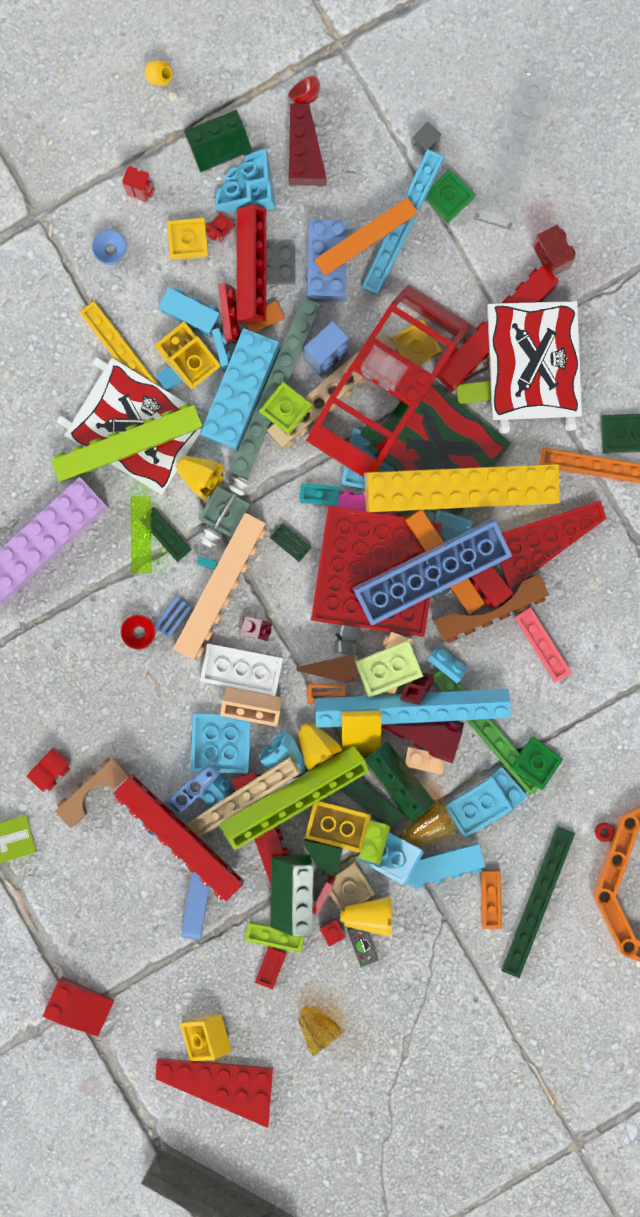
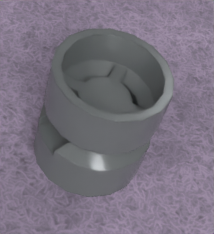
[333,625,361,655]

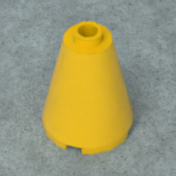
[341,897,392,937]

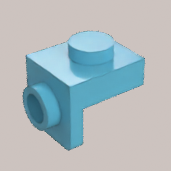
[199,776,233,808]

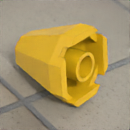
[176,456,226,501]
[298,722,343,771]

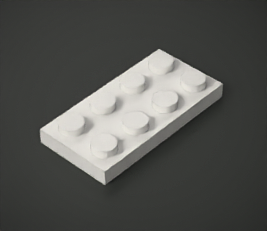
[200,644,283,696]

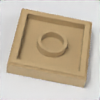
[323,862,376,910]

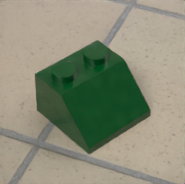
[304,838,343,875]

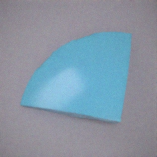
[215,148,276,212]

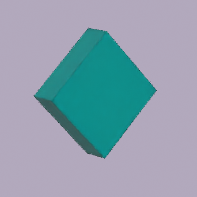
[197,557,218,570]

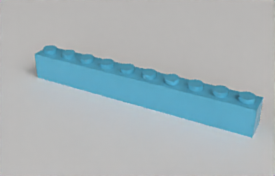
[315,689,511,728]

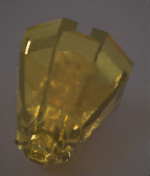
[297,1005,346,1057]

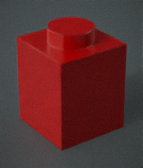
[319,917,346,947]

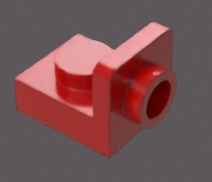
[205,212,235,243]

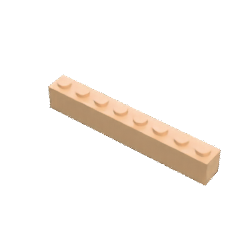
[173,513,267,660]

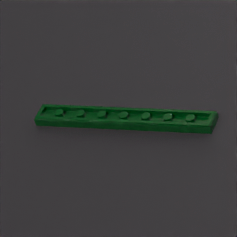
[501,826,575,978]

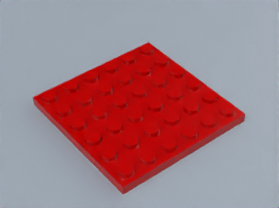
[310,506,442,637]

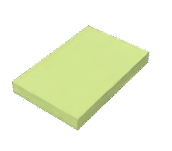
[355,640,423,697]

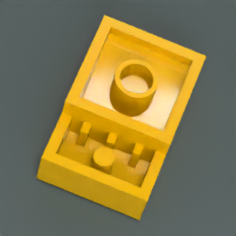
[153,321,221,390]

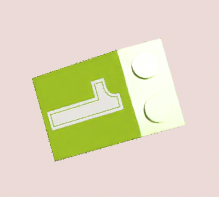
[0,815,37,863]

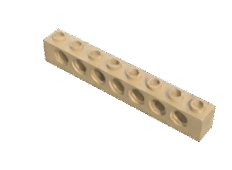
[267,330,397,450]

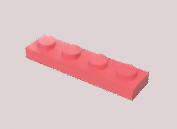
[514,607,572,683]

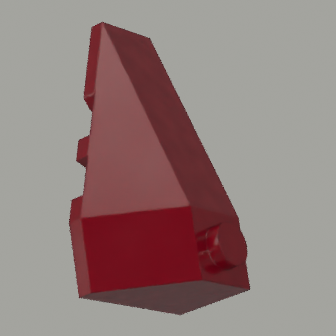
[382,720,464,764]

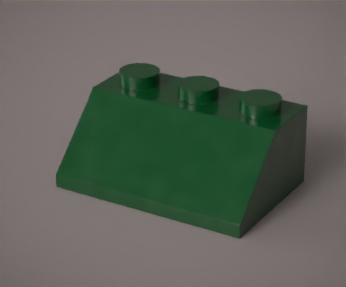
[184,109,252,173]

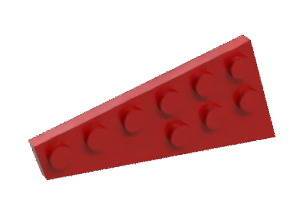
[500,500,607,590]
[155,1058,273,1128]

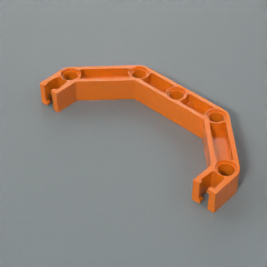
[592,805,640,962]

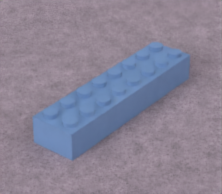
[353,519,512,626]

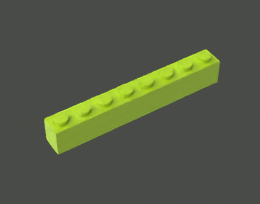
[50,403,203,483]
[219,746,369,851]

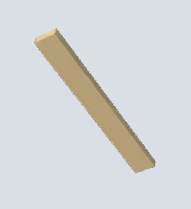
[186,756,301,837]

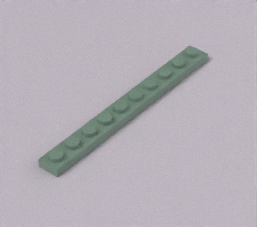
[229,297,321,480]

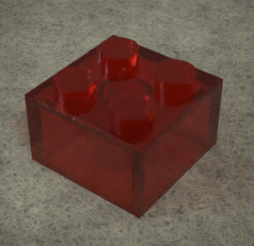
[532,224,576,276]

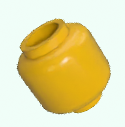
[145,60,173,86]

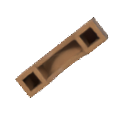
[55,758,130,828]

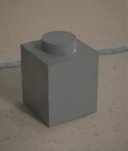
[411,121,441,155]

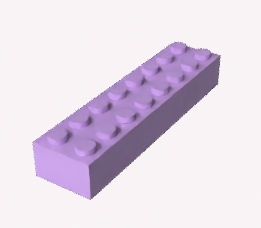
[0,477,109,607]

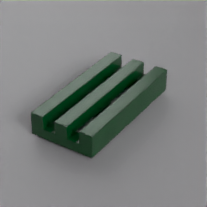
[270,523,311,562]

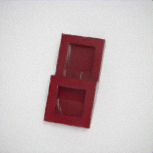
[400,672,435,705]

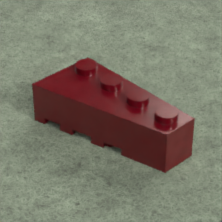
[289,103,327,186]

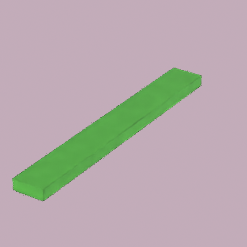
[433,669,538,795]

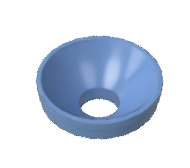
[92,230,127,265]

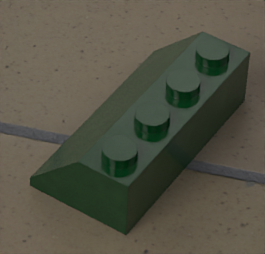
[364,741,435,821]
[270,855,313,936]

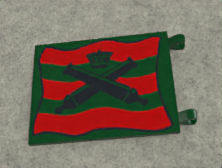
[361,384,511,516]

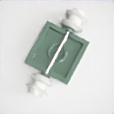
[199,476,251,548]

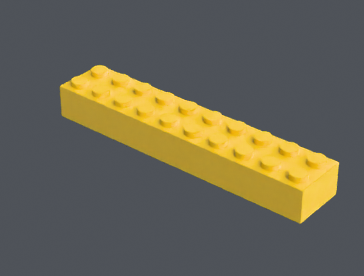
[364,464,560,512]

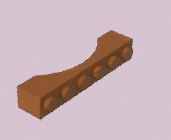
[433,574,549,643]

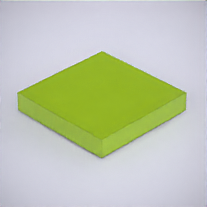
[259,382,313,435]

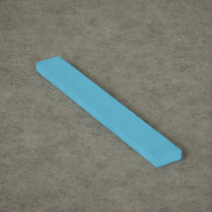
[361,149,445,296]

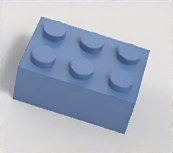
[304,321,349,376]

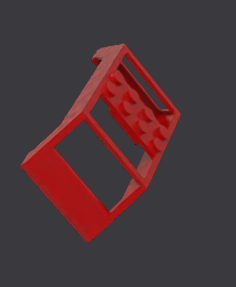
[306,285,472,479]

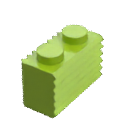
[359,820,390,865]

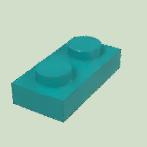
[300,483,339,506]

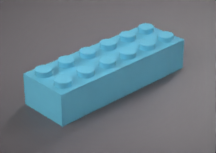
[200,328,281,451]

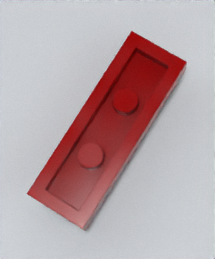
[218,283,241,343]

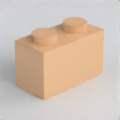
[404,746,445,774]

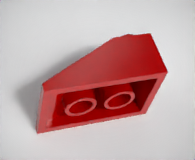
[42,976,115,1036]

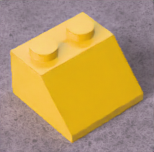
[180,1014,232,1061]

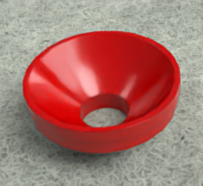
[288,76,320,104]
[120,615,156,650]

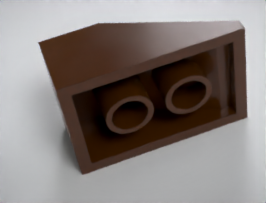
[296,654,359,684]

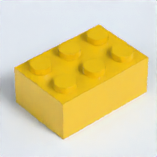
[305,800,371,853]

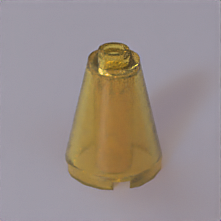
[402,800,458,847]

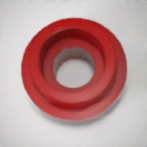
[594,822,614,842]

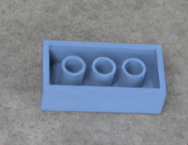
[307,220,348,302]

